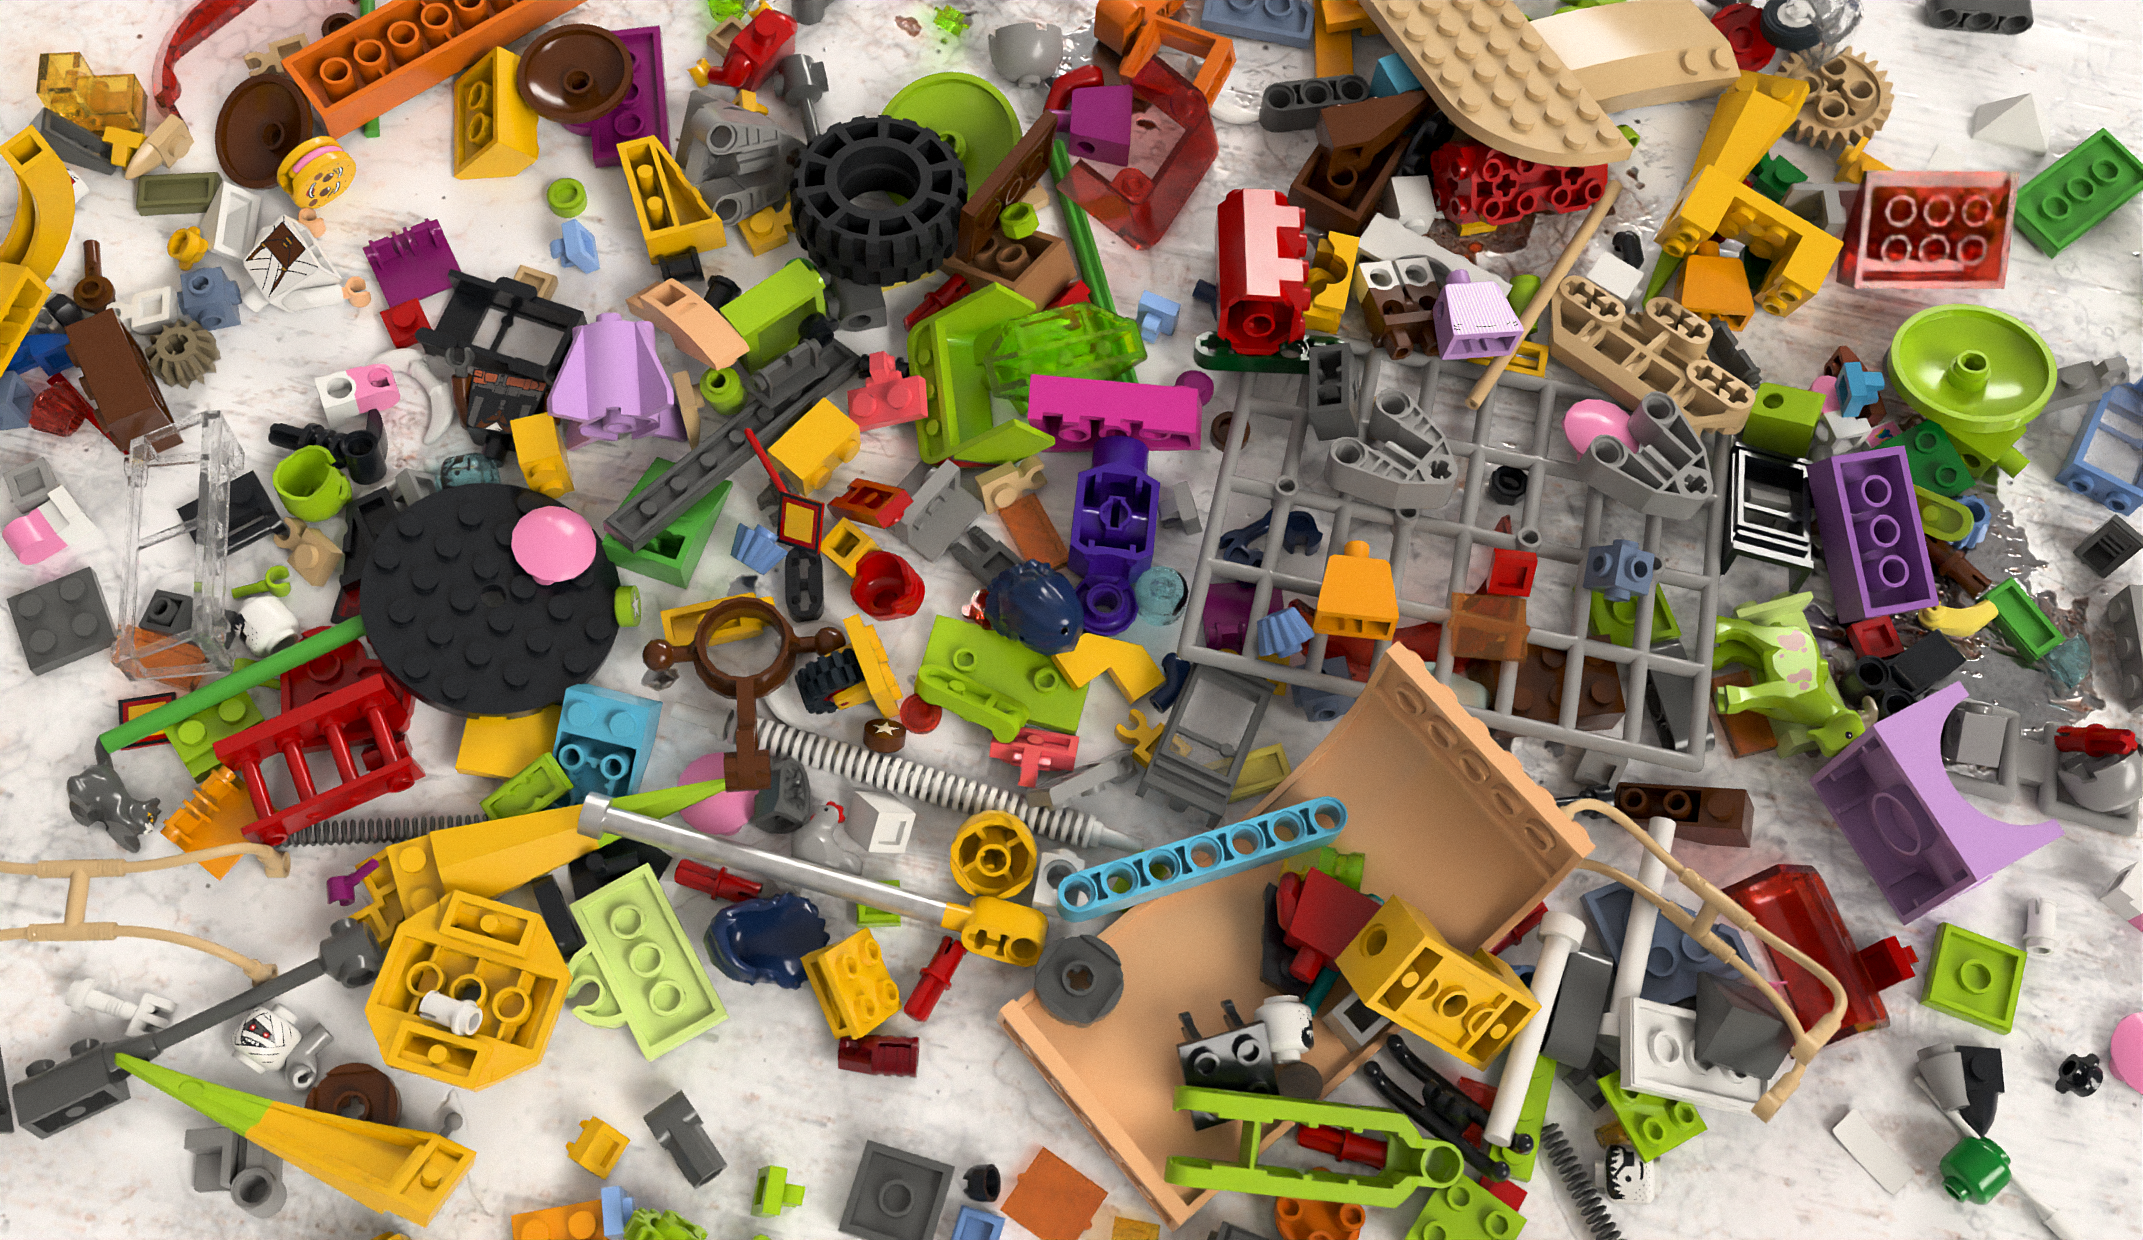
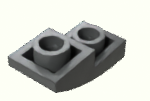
[138,589,237,656]

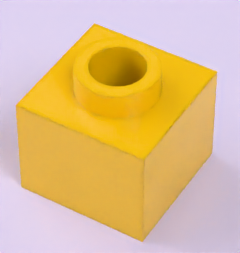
[821,517,883,580]

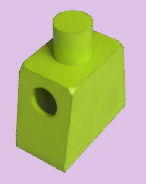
[1742,382,1826,459]
[1940,424,2031,479]

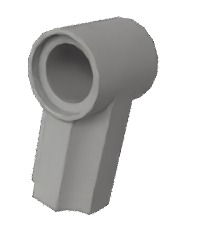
[230,1135,287,1218]

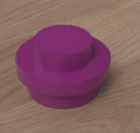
[1175,370,1214,406]

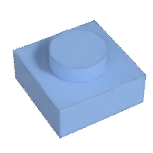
[601,1186,636,1240]

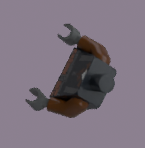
[445,347,561,468]

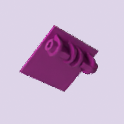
[363,218,461,308]
[1203,582,1284,655]

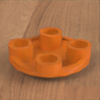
[1273,1167,1366,1240]

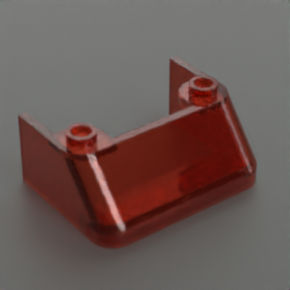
[1056,53,1219,251]
[1720,864,1890,1060]

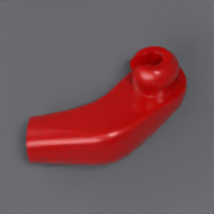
[1043,64,1105,113]

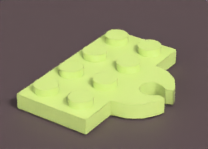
[566,863,730,1063]

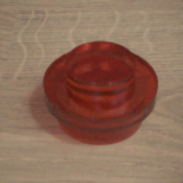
[900,693,942,735]

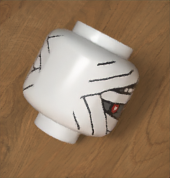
[230,1004,302,1075]

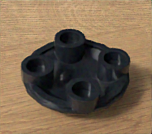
[1402,111,1455,176]

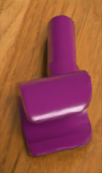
[326,859,379,906]

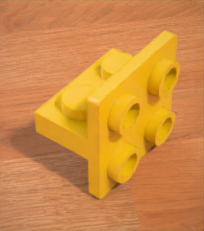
[800,927,902,1040]

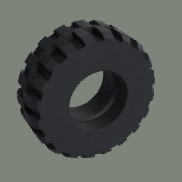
[789,115,968,287]

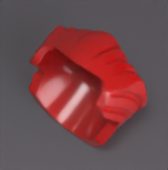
[850,551,925,621]

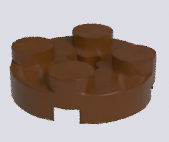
[304,1063,402,1127]

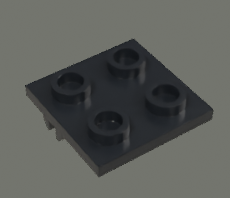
[1176,999,1280,1132]

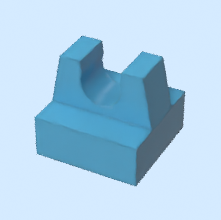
[1835,362,1885,418]

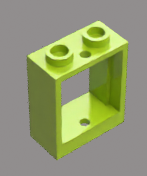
[719,258,828,376]

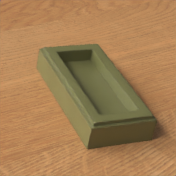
[136,172,222,216]

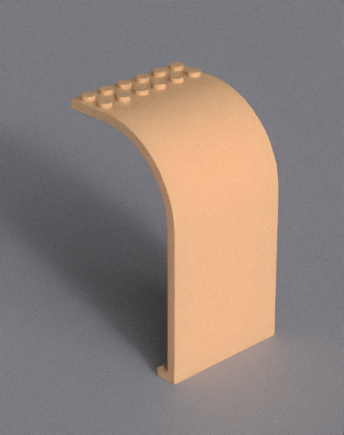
[996,641,1596,1232]

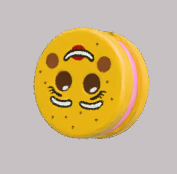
[277,136,356,209]

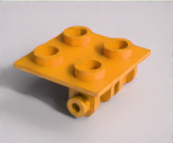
[160,765,280,881]

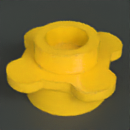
[167,226,208,271]

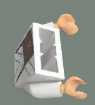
[241,207,371,313]

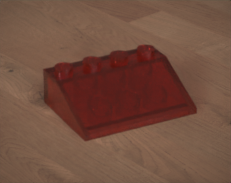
[1836,170,2020,289]

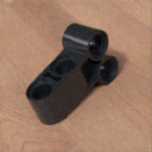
[1838,628,1967,723]

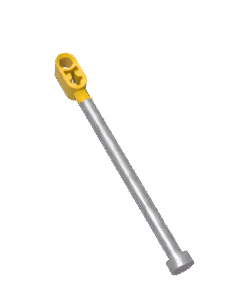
[577,791,1049,967]

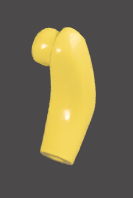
[1918,599,1998,637]

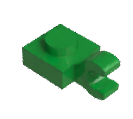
[1751,152,1809,204]

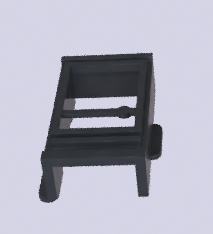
[415,269,587,382]
[1711,441,1814,594]

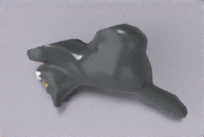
[66,736,162,853]

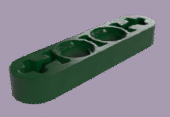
[1193,331,1345,375]

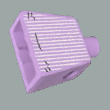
[1433,269,1524,360]

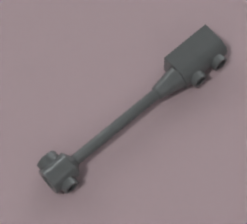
[771,54,887,332]
[12,918,383,1140]

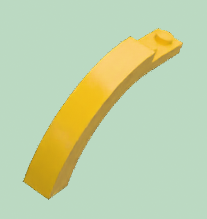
[0,124,75,283]

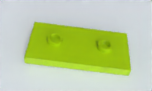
[914,614,1091,736]

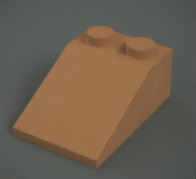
[938,226,1077,324]

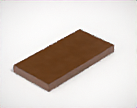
[955,109,1058,264]

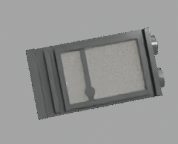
[1135,662,1277,830]

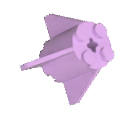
[547,313,687,451]

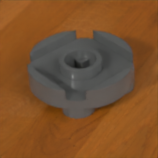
[1034,935,1124,1028]

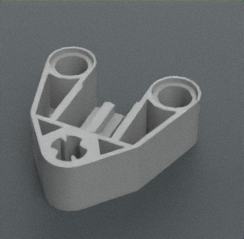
[690,107,807,227]
[1324,388,1458,509]
[1576,391,1713,520]

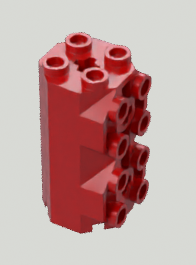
[1431,138,1608,226]
[1214,188,1311,356]

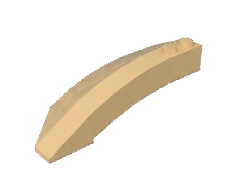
[1437,0,1741,142]

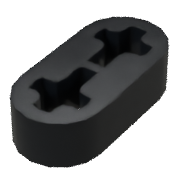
[785,547,824,623]
[531,874,582,958]

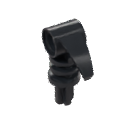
[268,408,388,485]

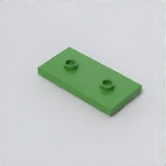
[2001,127,2143,259]

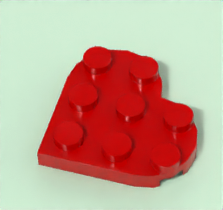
[280,626,416,754]

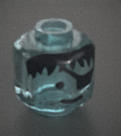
[435,453,501,492]
[1134,566,1189,627]

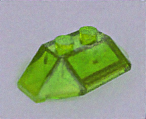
[982,301,1148,403]

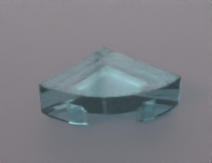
[2044,633,2091,689]

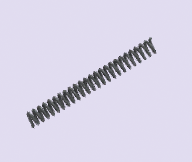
[275,813,488,848]
[1540,1123,1625,1240]

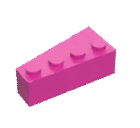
[1027,374,1202,453]

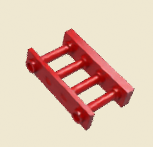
[212,673,426,847]

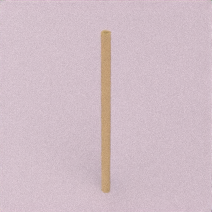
[1465,180,1623,410]

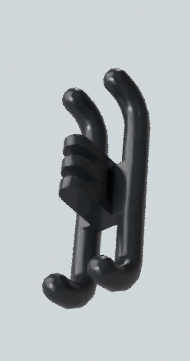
[1363,1034,1534,1183]

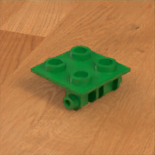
[1868,419,1976,499]

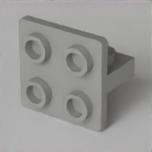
[675,90,752,184]
[1778,181,1867,237]
[885,459,984,564]

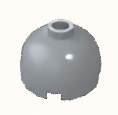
[988,23,1064,89]
[2057,737,2143,815]

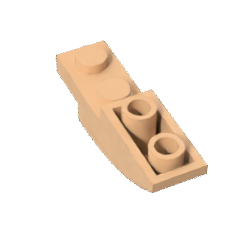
[625,278,750,371]

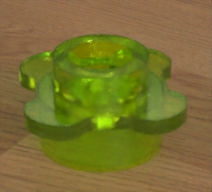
[933,4,970,37]

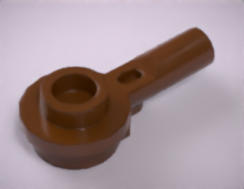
[73,240,116,314]

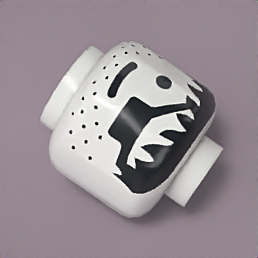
[233,596,300,658]
[1254,995,1314,1064]
[1595,1144,1661,1205]

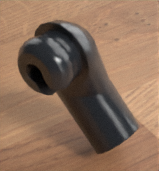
[1612,230,1644,270]

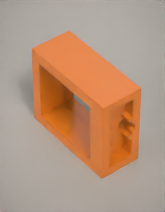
[1118,13,1236,121]

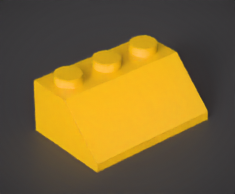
[454,46,539,180]

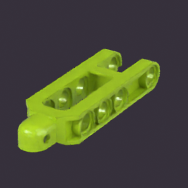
[1164,1085,1464,1208]

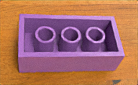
[1806,445,1939,624]

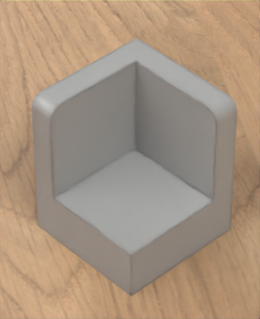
[184,1127,239,1193]

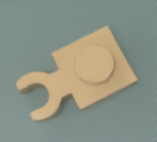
[243,33,310,78]
[974,455,1048,515]
[273,517,344,587]

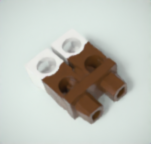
[1349,257,1440,360]

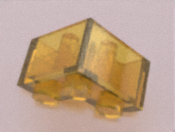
[36,52,148,137]

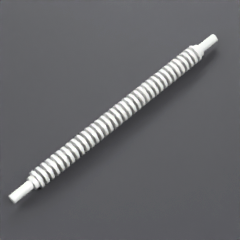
[671,701,1144,854]

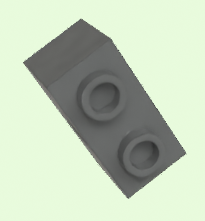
[1309,342,1359,441]

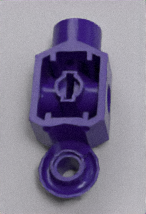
[1067,435,1160,636]

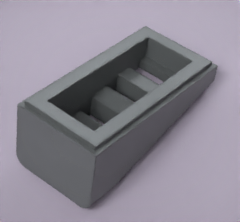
[29,107,116,176]
[2073,514,2143,579]

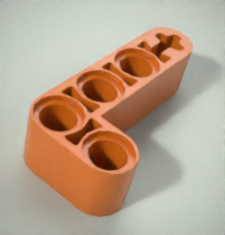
[1094,0,1187,58]

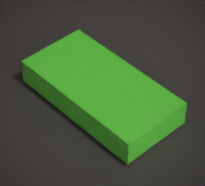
[1976,577,2066,664]

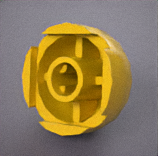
[950,810,1037,900]

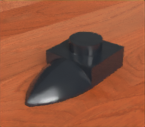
[1954,1045,2005,1137]

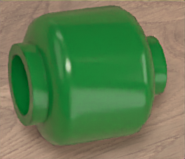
[1939,1136,2012,1205]

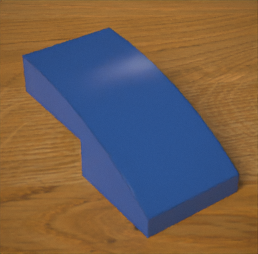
[5,333,74,377]

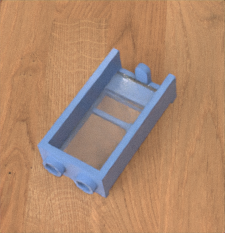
[2055,355,2143,517]

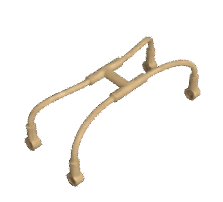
[1559,798,1847,1124]
[0,842,291,988]

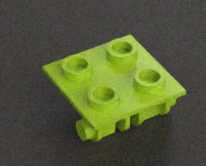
[1596,1068,1708,1164]
[1404,1165,1527,1240]

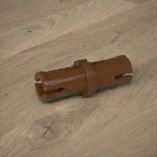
[1924,533,1993,600]

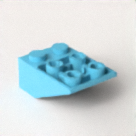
[544,683,663,811]

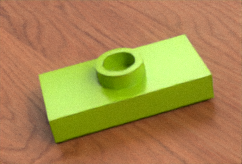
[479,752,574,820]

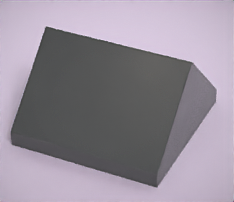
[1695,971,1803,1081]

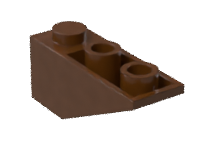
[1315,90,1431,170]
[1611,782,1754,848]

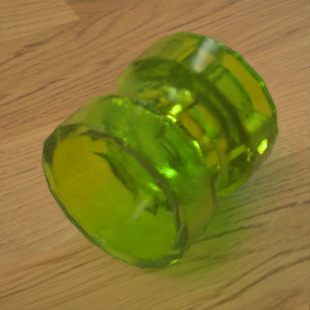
[1318,846,1366,893]

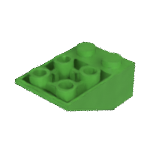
[602,457,733,589]

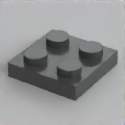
[7,566,121,676]
[838,1140,955,1240]

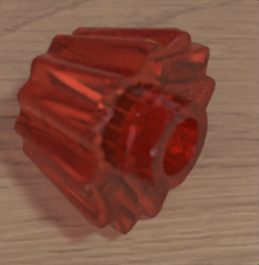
[28,381,89,438]

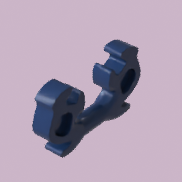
[1219,508,1323,589]

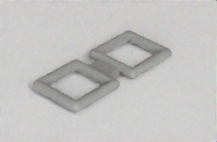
[1924,689,2139,836]

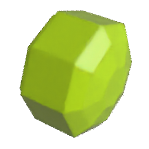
[999,202,1040,239]

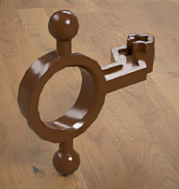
[642,597,846,793]

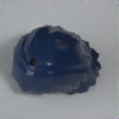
[984,559,1085,656]
[703,892,830,990]

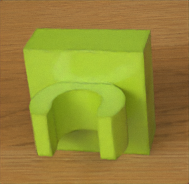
[750,1165,805,1219]

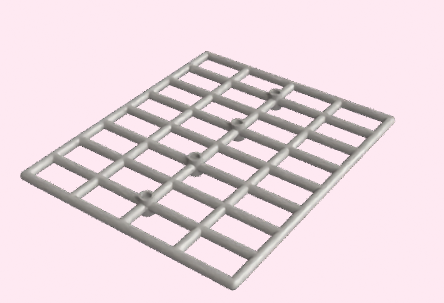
[1177,328,1732,773]

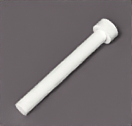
[1596,817,1676,1049]
[1483,911,1586,1147]

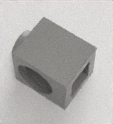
[1941,702,2007,768]

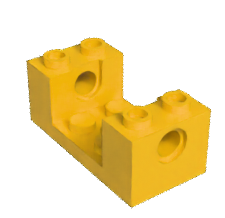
[1653,164,1844,318]
[1334,894,1543,1072]

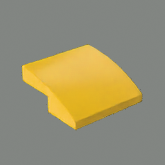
[455,704,562,784]

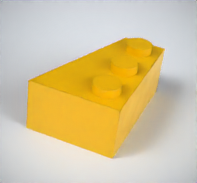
[616,135,727,265]

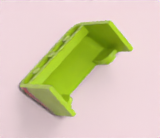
[907,282,1056,469]

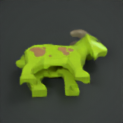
[1712,615,1879,758]

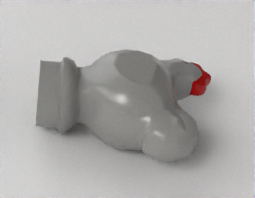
[774,801,863,894]

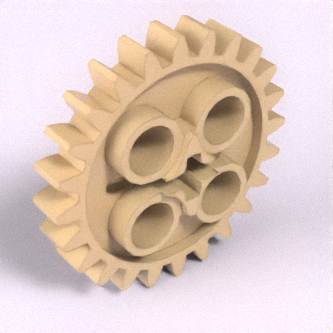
[1774,43,1895,150]

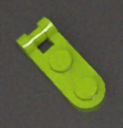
[1913,484,1974,542]
[913,664,1030,743]

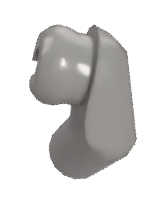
[285,1023,334,1091]

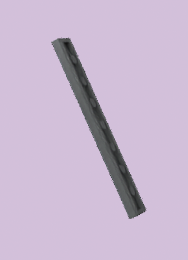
[603,338,861,554]

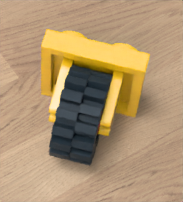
[795,613,903,719]

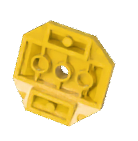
[364,890,573,1093]

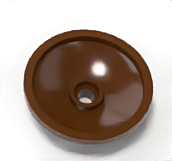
[517,24,634,124]
[215,74,313,190]

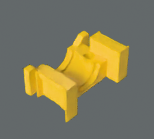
[1301,231,1360,335]

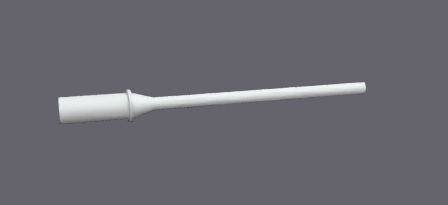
[1913,1074,2086,1240]

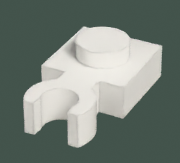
[106,286,178,335]

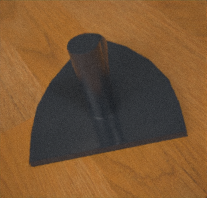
[569,837,673,901]

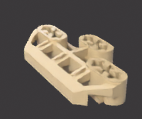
[1548,275,1755,438]

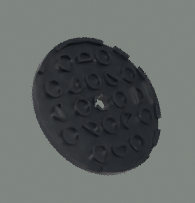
[360,483,621,720]

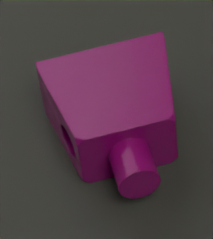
[1049,85,1133,167]

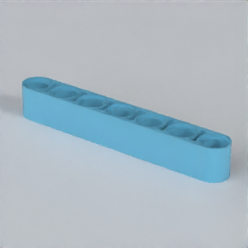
[1055,796,1348,923]

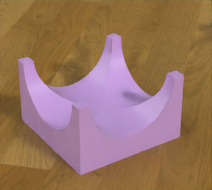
[1809,681,2066,926]

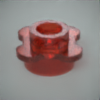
[962,589,994,630]

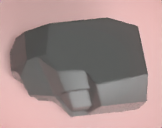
[755,758,810,834]

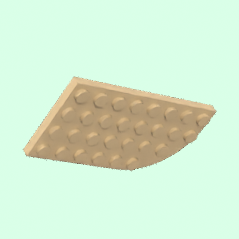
[1357,0,1634,167]

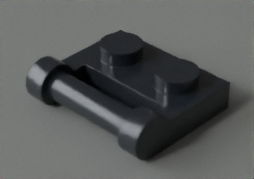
[176,470,287,570]

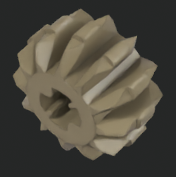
[145,318,221,390]

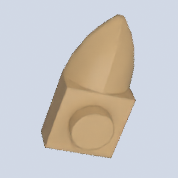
[124,113,194,180]
[672,370,705,451]

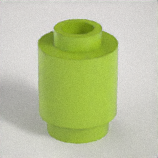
[700,366,748,416]

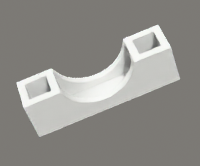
[1354,212,1513,299]

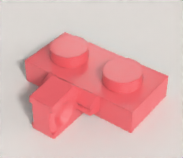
[847,351,928,432]
[989,727,1079,788]

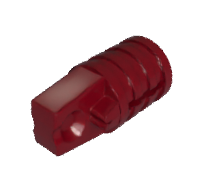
[838,1034,920,1078]

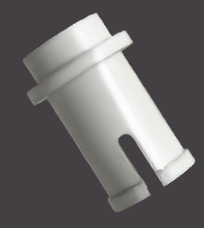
[2022,897,2060,955]
[419,990,483,1036]

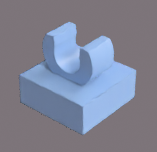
[549,219,600,274]
[1136,290,1181,344]

